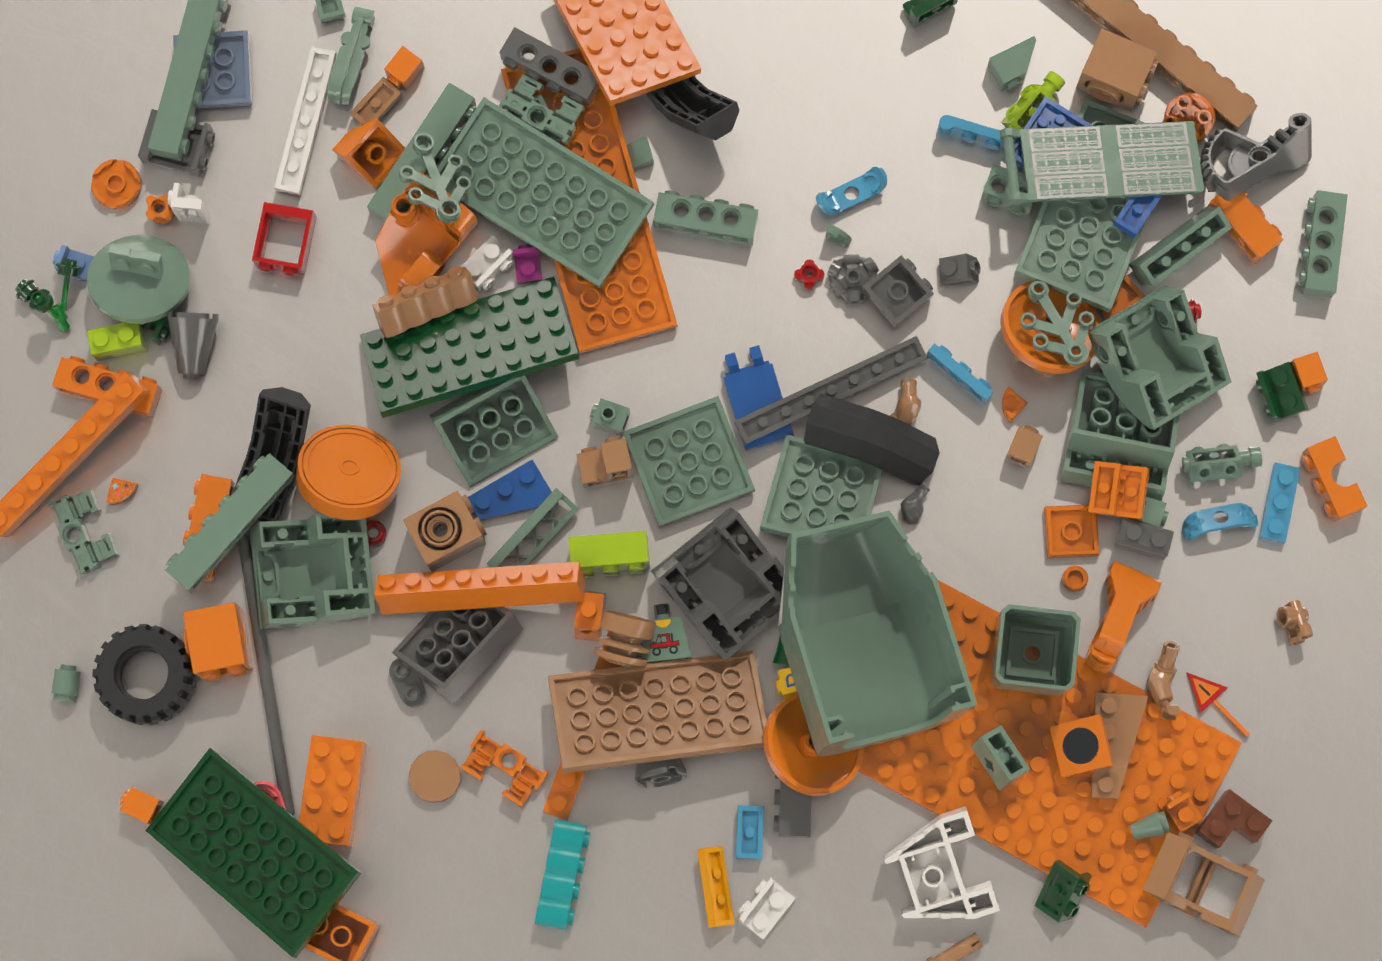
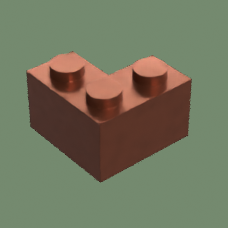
[1195,789,1273,849]

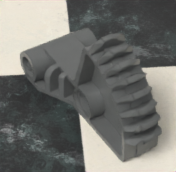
[1200,113,1312,201]

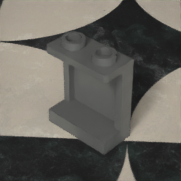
[138,109,215,177]

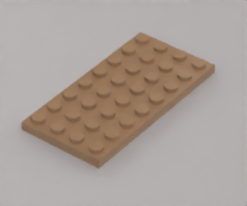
[548,650,767,773]

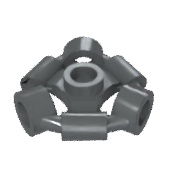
[827,254,879,304]

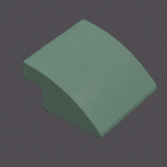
[1060,370,1180,501]

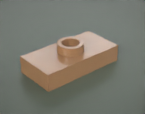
[350,77,403,125]

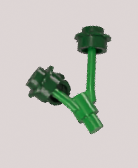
[15,258,81,331]

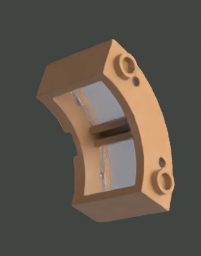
[1143,832,1265,937]

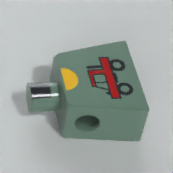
[643,604,692,663]

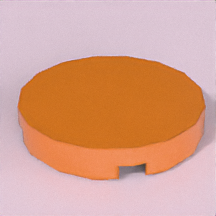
[91,159,142,209]

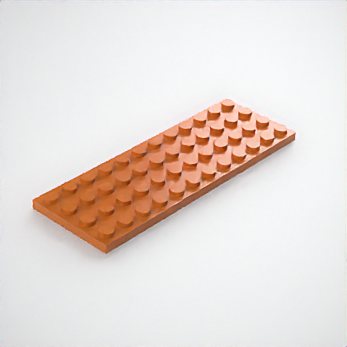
[501,48,678,354]

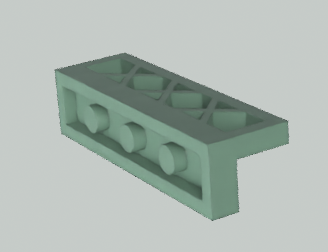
[486,488,579,568]

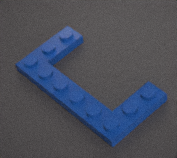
[1014,96,1163,238]

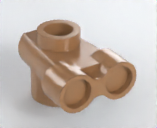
[1276,600,1313,645]

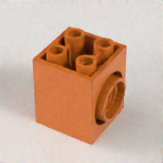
[183,602,253,682]

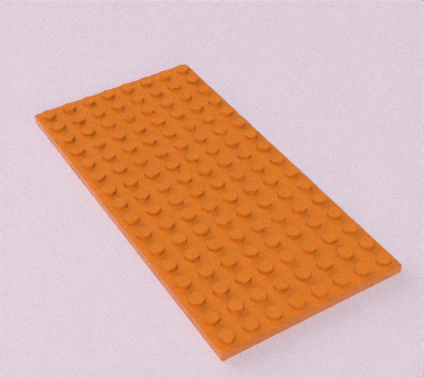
[858,580,1242,928]

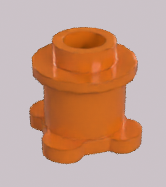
[146,194,174,224]

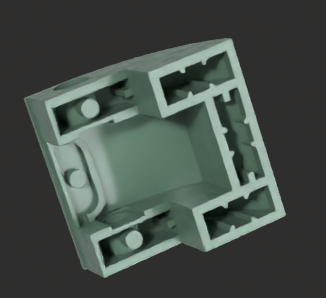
[1088,285,1231,430]
[250,513,376,629]

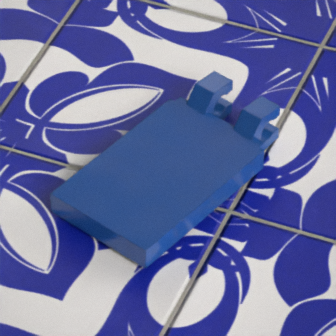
[723,345,794,452]

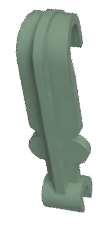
[327,6,375,106]

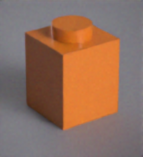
[384,46,425,91]
[1291,352,1328,394]
[119,787,164,824]

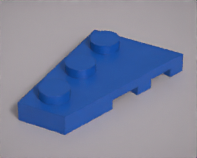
[468,459,559,521]

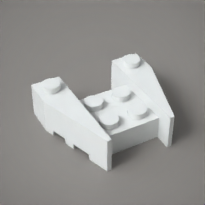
[884,806,1000,919]

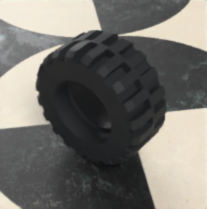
[92,624,197,725]

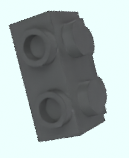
[862,255,934,327]

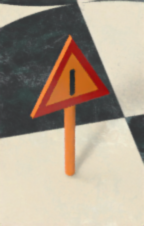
[1187,672,1250,737]

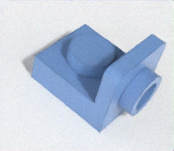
[53,245,94,282]

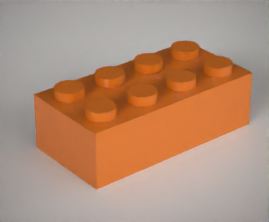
[299,735,367,847]
[305,904,380,961]

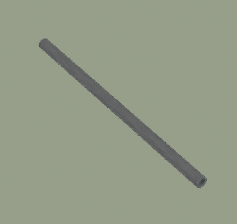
[238,535,295,815]

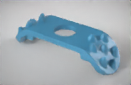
[816,166,887,215]
[1182,503,1258,540]

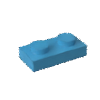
[736,805,764,859]

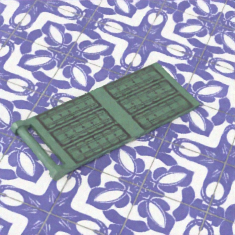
[1000,121,1204,205]

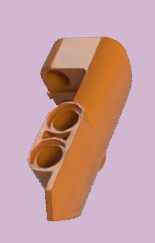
[375,172,478,296]

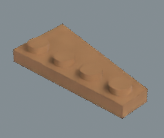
[1091,693,1148,799]

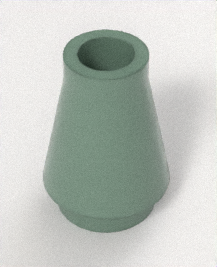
[1130,811,1171,840]

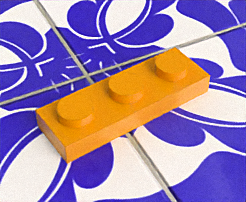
[697,846,735,928]

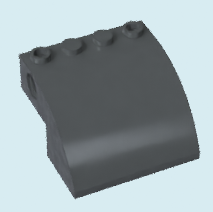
[651,507,784,661]

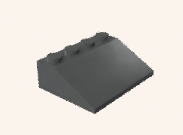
[392,607,523,705]

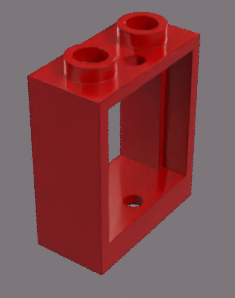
[252,202,317,277]

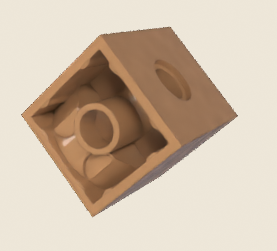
[1076,28,1159,111]
[403,490,487,572]

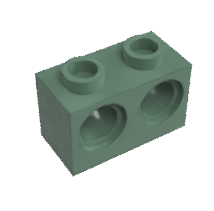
[981,164,1033,215]

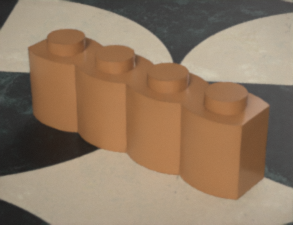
[372,266,479,338]

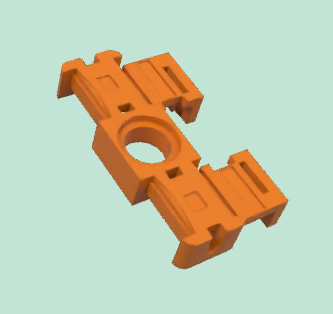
[460,730,548,807]

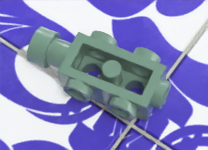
[1182,444,1262,482]

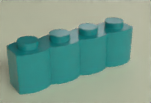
[535,820,591,930]

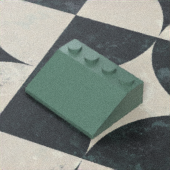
[429,375,558,487]

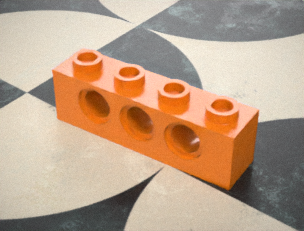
[52,356,163,418]

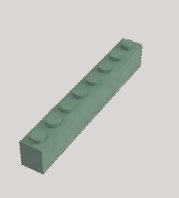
[148,0,228,161]

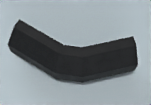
[645,76,740,141]
[232,387,311,522]
[804,394,940,485]

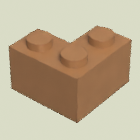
[576,436,634,488]

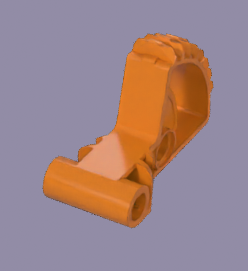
[1085,560,1162,673]

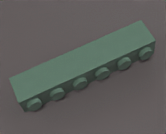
[367,83,476,222]
[165,453,295,593]

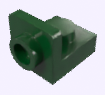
[141,317,170,346]

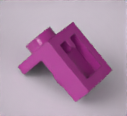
[513,244,542,285]

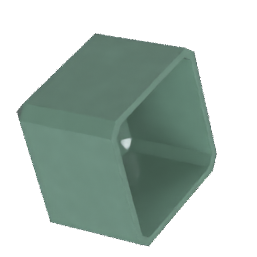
[990,604,1081,696]

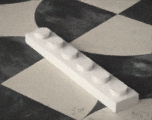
[274,46,337,196]

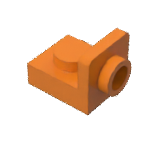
[1163,790,1203,832]

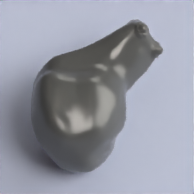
[901,483,930,524]

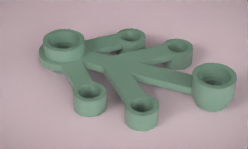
[399,133,471,223]
[1020,281,1094,366]

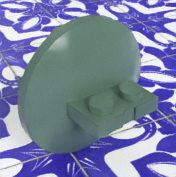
[87,235,190,324]

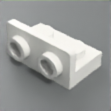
[168,183,210,225]
[461,235,514,293]
[738,878,795,939]

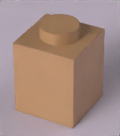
[1005,425,1043,468]

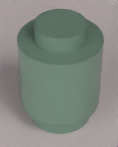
[51,664,81,702]

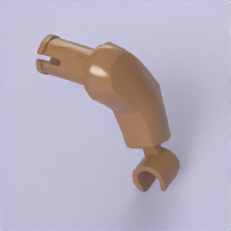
[890,378,921,425]
[1148,641,1180,720]

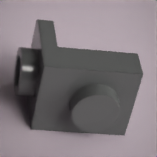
[939,253,981,285]

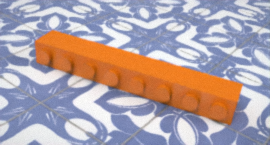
[0,372,151,537]
[374,562,586,615]

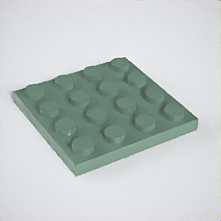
[623,396,755,528]
[760,434,883,537]

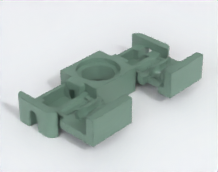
[499,74,585,145]
[48,489,120,575]

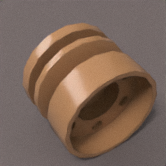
[593,610,656,667]

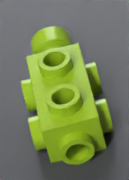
[1001,71,1065,140]

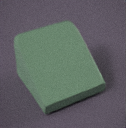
[626,137,654,170]

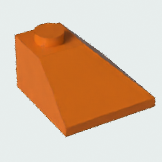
[332,119,405,189]

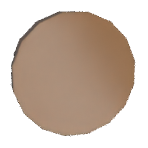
[409,750,461,803]

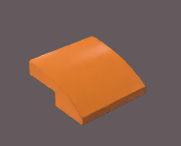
[1088,461,1150,520]

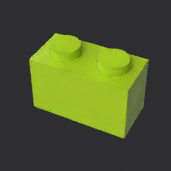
[87,323,147,361]

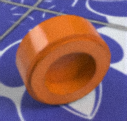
[1062,565,1088,592]

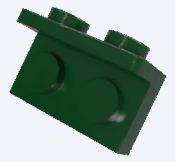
[902,0,958,27]
[1256,362,1309,421]
[1034,860,1092,923]

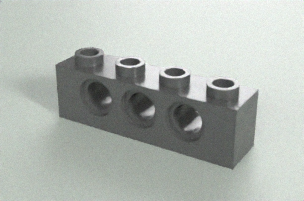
[499,27,599,106]

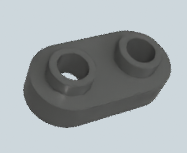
[389,659,427,708]

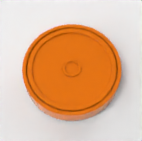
[296,425,401,520]

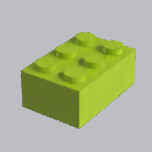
[569,531,650,579]

